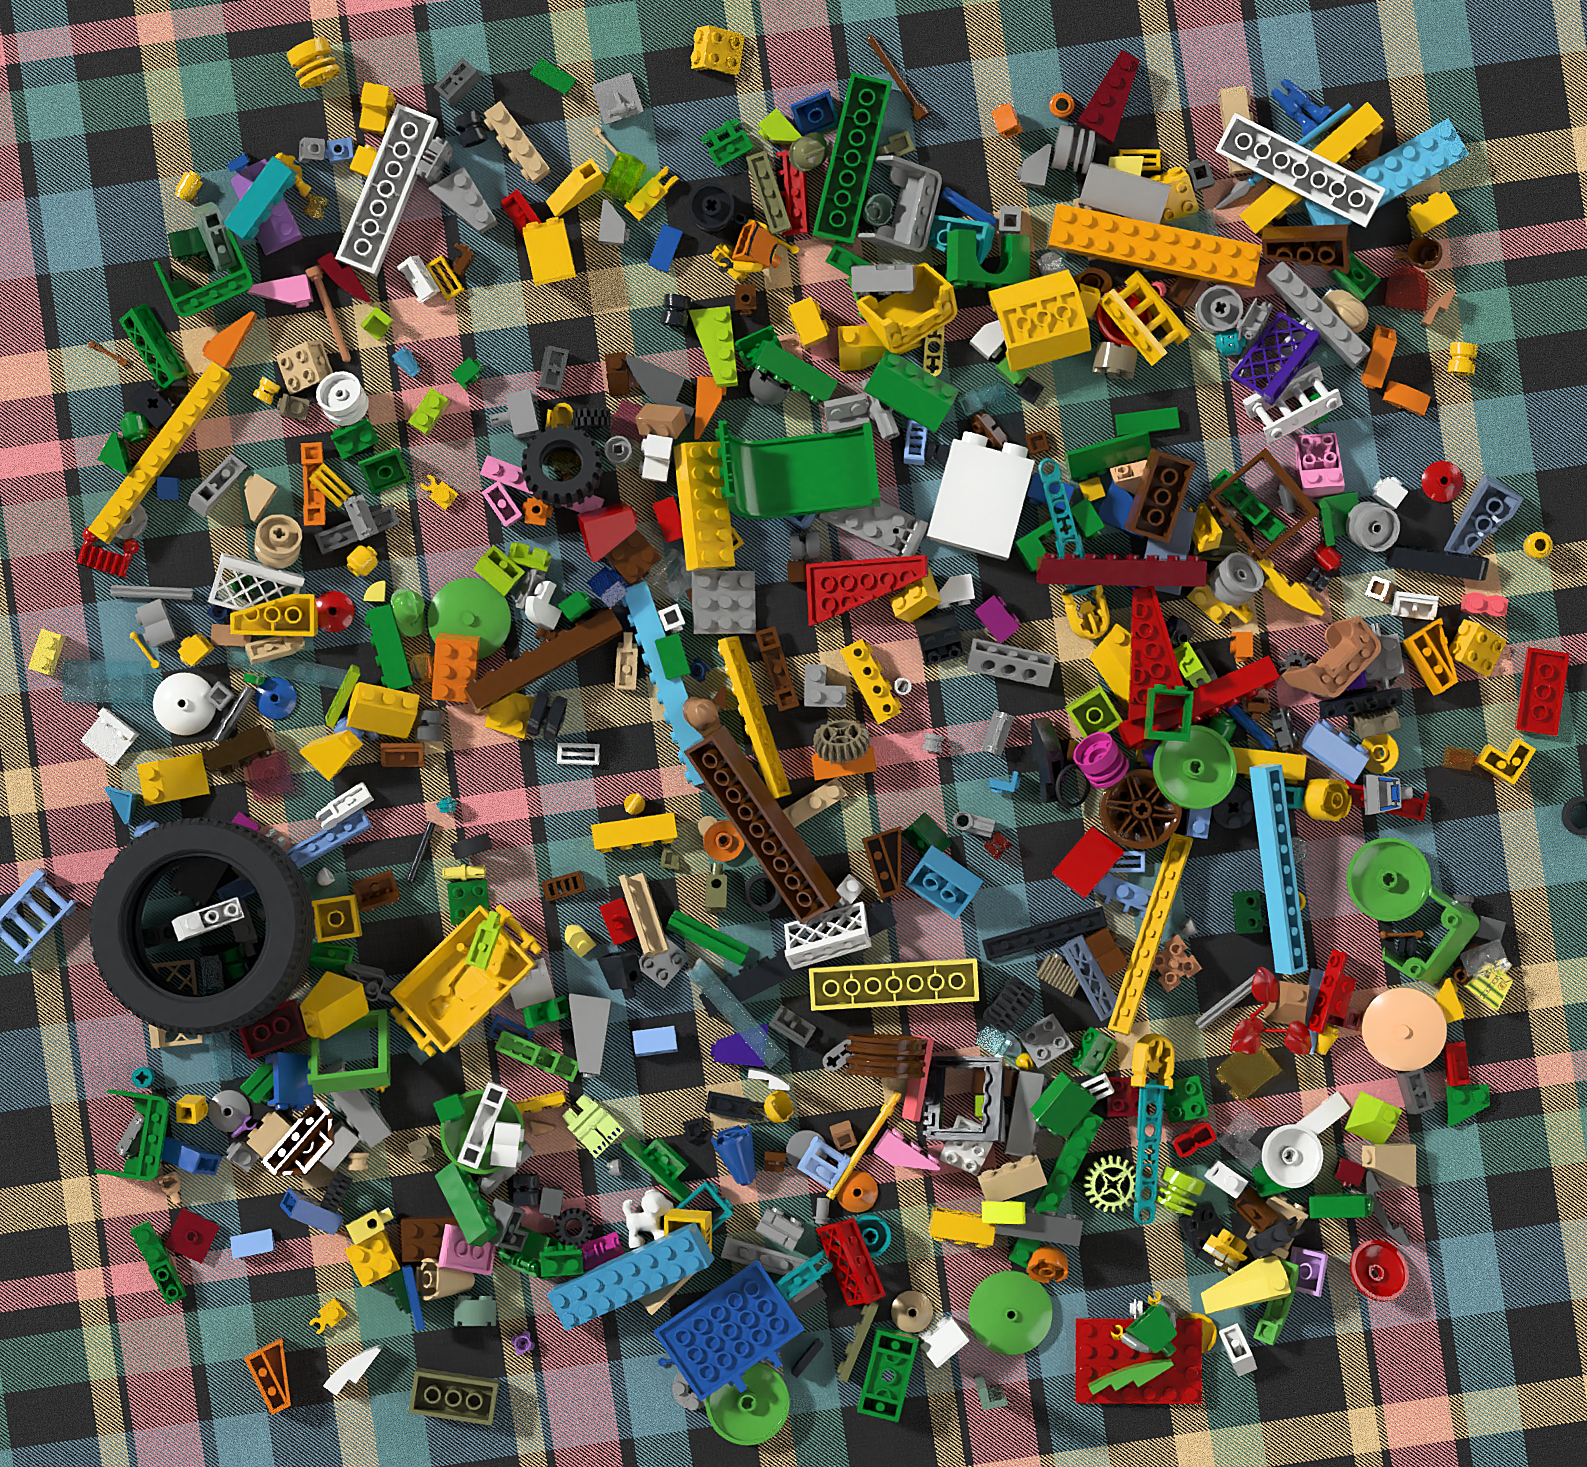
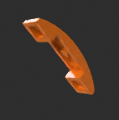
[301,442,326,526]

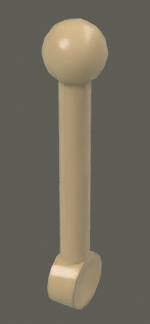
[592,127,624,161]

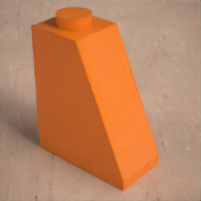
[1361,324,1397,389]

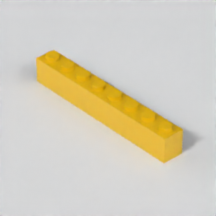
[1239,102,1384,235]
[1136,740,1307,784]

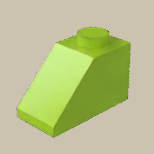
[758,108,802,145]

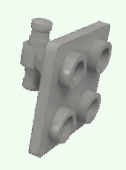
[592,73,644,125]

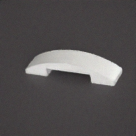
[1285,1091,1350,1157]

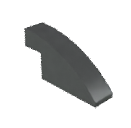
[626,354,695,426]

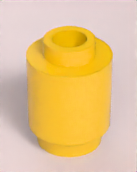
[175,170,203,203]

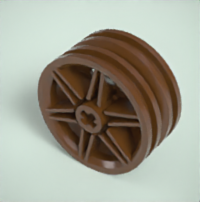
[1099,769,1182,849]
[845,1033,927,1078]

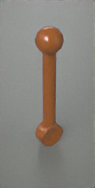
[88,340,128,366]
[1380,930,1424,939]

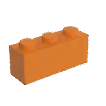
[811,746,877,780]

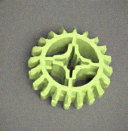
[1083,1155,1136,1213]

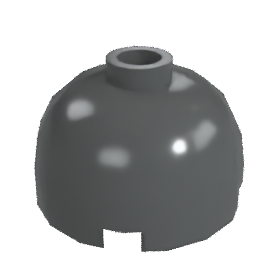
[749,369,791,405]

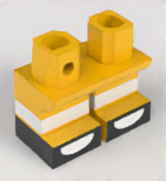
[1198,1228,1247,1276]

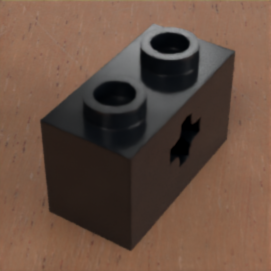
[128,381,177,430]

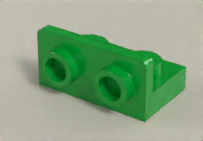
[330,417,380,460]
[1070,1027,1118,1078]
[539,1245,584,1277]

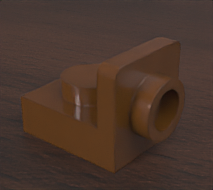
[452,243,475,278]
[763,1149,786,1173]

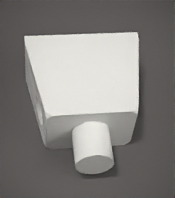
[1204,1159,1249,1199]

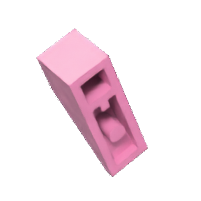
[247,274,314,308]

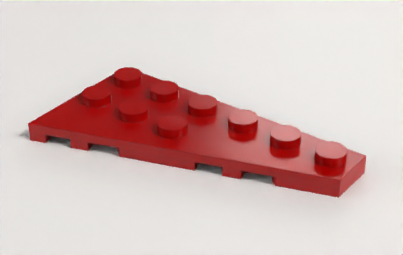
[1128,586,1184,722]

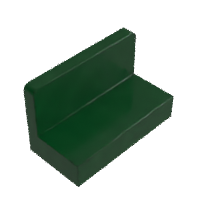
[901,812,952,857]

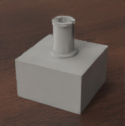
[489,389,541,439]

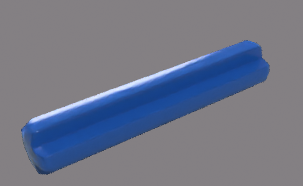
[941,187,997,226]
[1225,705,1275,750]

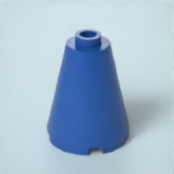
[711,1125,756,1186]

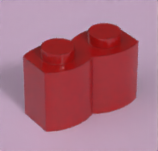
[1171,1122,1217,1157]

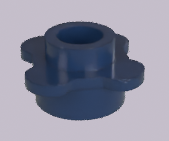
[207,599,232,624]
[689,657,711,682]

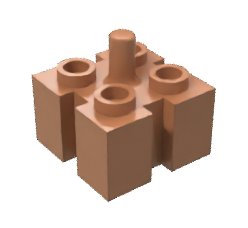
[1151,933,1202,993]

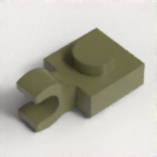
[876,130,915,157]

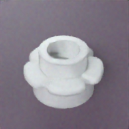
[1130,1299,1143,1320]

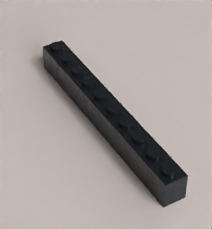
[699,899,897,1018]

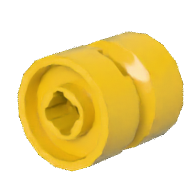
[1447,342,1478,376]

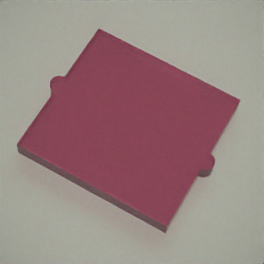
[610,399,647,443]

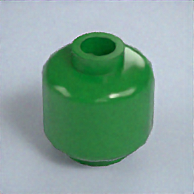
[119,411,150,444]
[1207,713,1236,742]

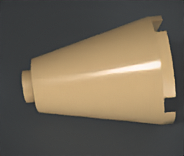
[415,1258,475,1301]

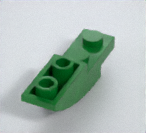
[130,1219,187,1305]

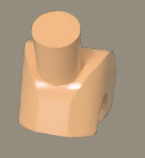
[157,1172,181,1204]

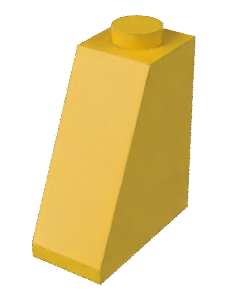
[299,729,363,781]

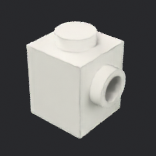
[1373,477,1408,510]
[658,604,686,634]

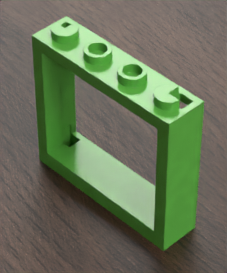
[307,1009,390,1094]

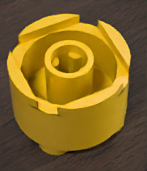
[1302,778,1352,821]

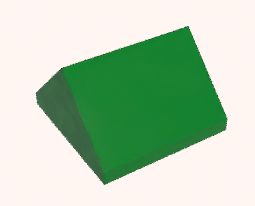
[1328,252,1381,302]
[97,432,132,476]
[358,448,411,495]

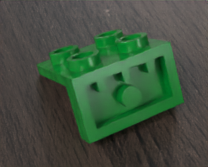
[1315,491,1359,547]

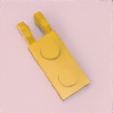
[624,166,679,221]
[513,1090,567,1115]

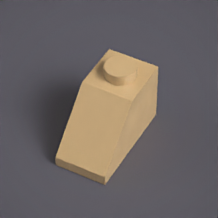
[244,473,279,523]

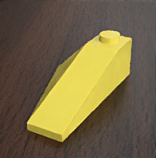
[1201,1255,1291,1314]

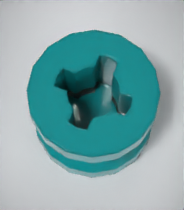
[131,1066,155,1088]

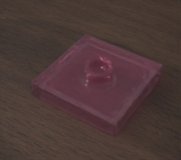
[247,750,296,800]

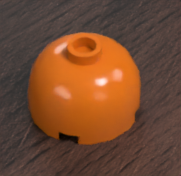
[1026,1244,1068,1283]

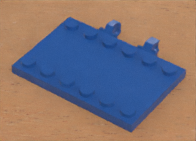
[653,1259,805,1402]

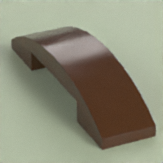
[755,626,800,712]

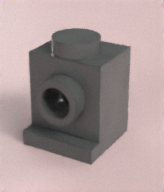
[1186,158,1215,193]

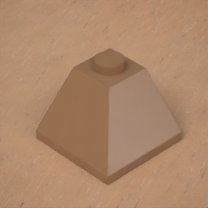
[1263,980,1312,1024]

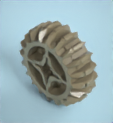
[813,718,870,764]

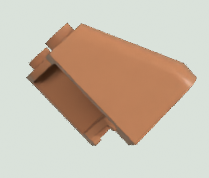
[1281,616,1381,698]

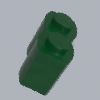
[167,227,211,263]

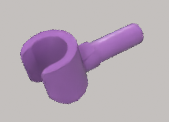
[231,1116,256,1138]

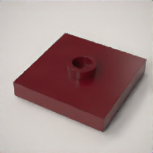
[164,1207,221,1264]

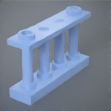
[0,868,78,964]

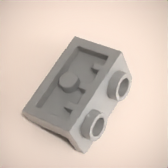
[824,393,870,433]

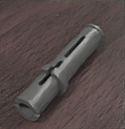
[212,685,256,742]

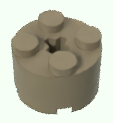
[1092,342,1138,379]

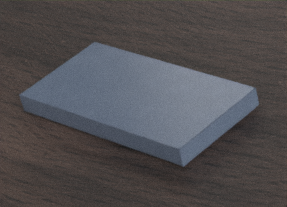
[1139,509,1197,595]

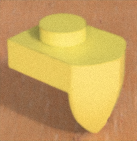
[565,925,597,958]

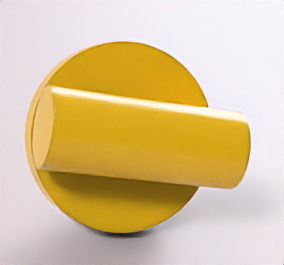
[624,793,645,815]

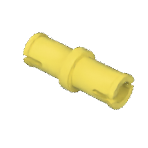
[442,864,486,881]

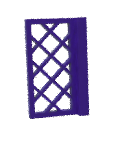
[1230,311,1321,406]

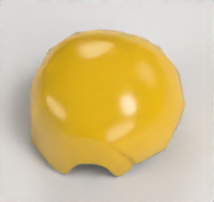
[764,1090,794,1124]

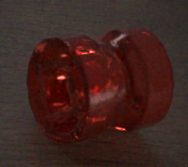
[983,831,1012,860]

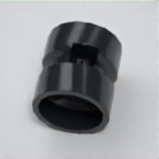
[453,111,488,148]
[660,294,691,328]
[513,1174,541,1206]

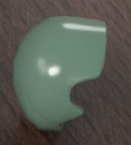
[862,193,894,227]

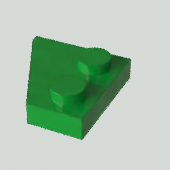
[1446,1084,1490,1126]

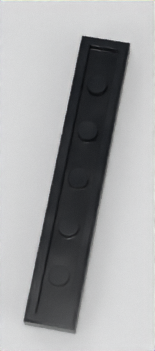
[981,906,1108,961]

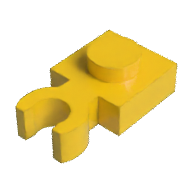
[420,475,459,510]
[309,1297,348,1334]

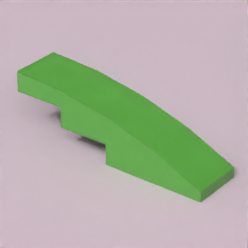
[495,1030,579,1082]
[1088,1359,1174,1395]

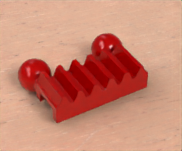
[77,526,139,578]

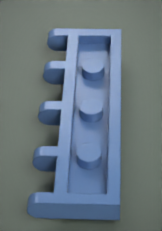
[1067,874,1152,920]

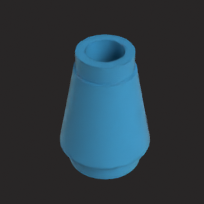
[392,346,421,378]

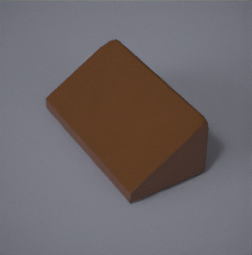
[1232,1187,1279,1233]

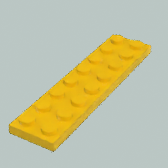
[718,636,792,799]

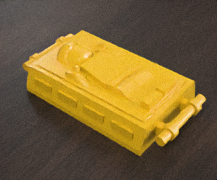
[390,904,542,1057]

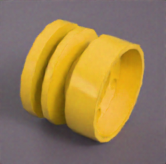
[286,37,341,89]

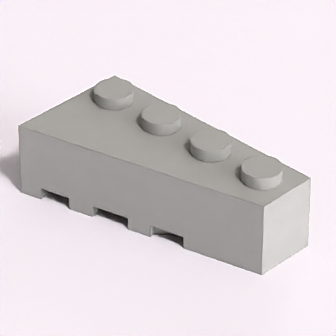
[321,1057,392,1148]

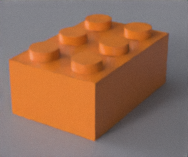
[431,633,480,703]

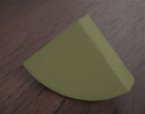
[660,847,681,870]

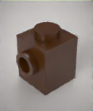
[735,284,757,316]

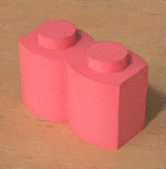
[1461,592,1508,618]

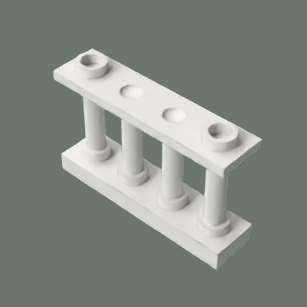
[1242,361,1343,444]

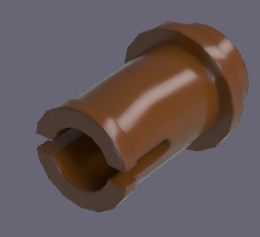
[1452,966,1469,983]

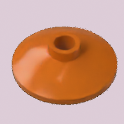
[703,820,745,862]
[836,1171,878,1213]

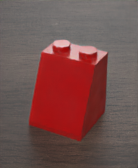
[577,501,638,563]

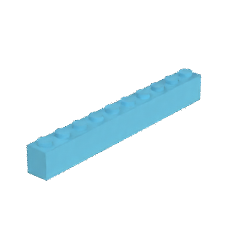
[620,581,704,786]
[1249,763,1308,975]

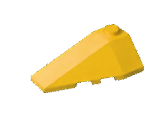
[230,594,318,636]

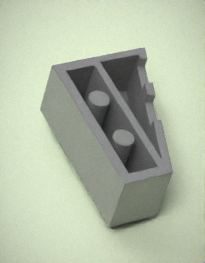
[428,167,498,235]
[851,263,916,296]

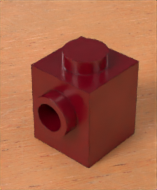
[1333,1157,1367,1188]

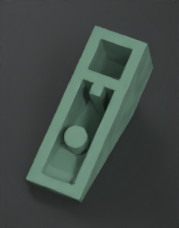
[192,202,237,272]

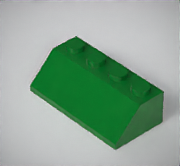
[863,349,959,433]
[1063,429,1151,482]

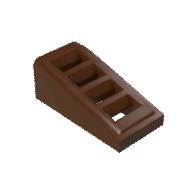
[541,870,587,902]

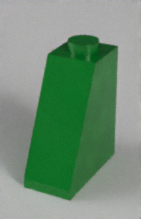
[1309,1193,1374,1218]

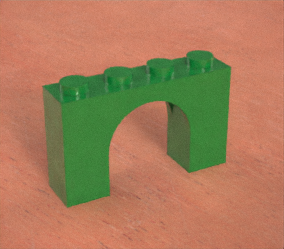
[947,229,1030,290]

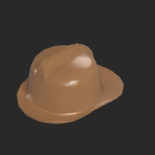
[682,697,721,737]

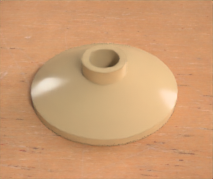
[891,1290,933,1333]

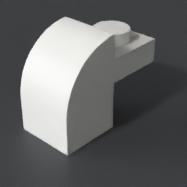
[524,581,562,630]

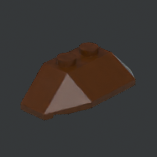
[262,1099,335,1176]

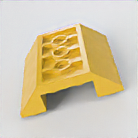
[988,270,1091,372]

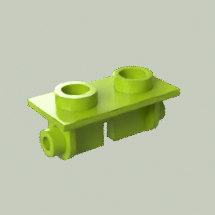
[508,541,552,572]

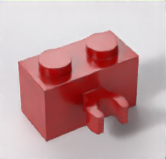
[599,897,638,946]

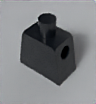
[597,949,643,1000]

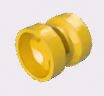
[253,377,281,405]

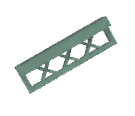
[974,1374,1008,1410]

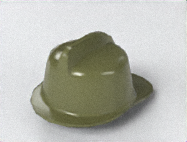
[789,132,828,172]

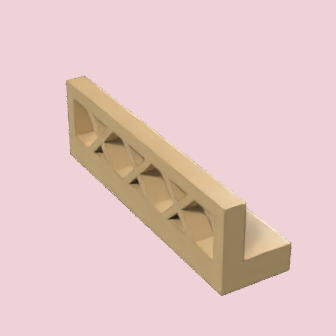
[619,872,670,958]

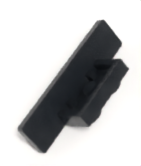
[1319,687,1403,719]

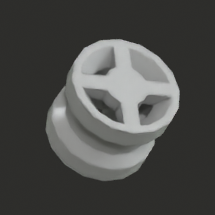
[921,733,944,753]

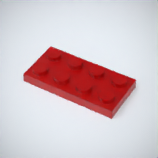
[1514,647,1570,736]

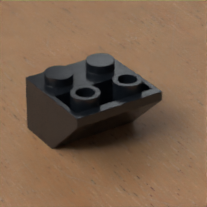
[913,609,965,666]

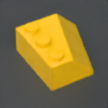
[1089,623,1131,711]

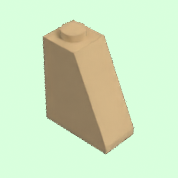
[1362,1143,1416,1187]

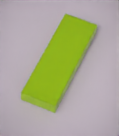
[325,664,360,728]

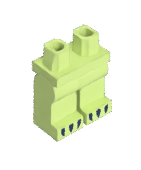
[562,1094,625,1158]

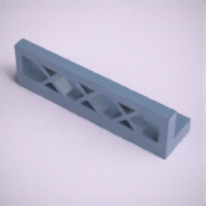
[1060,935,1117,1021]

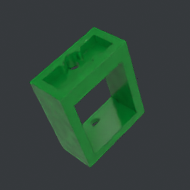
[1144,684,1194,742]

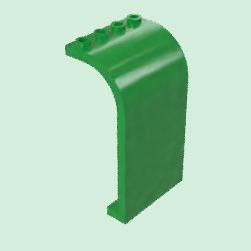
[715,420,881,519]

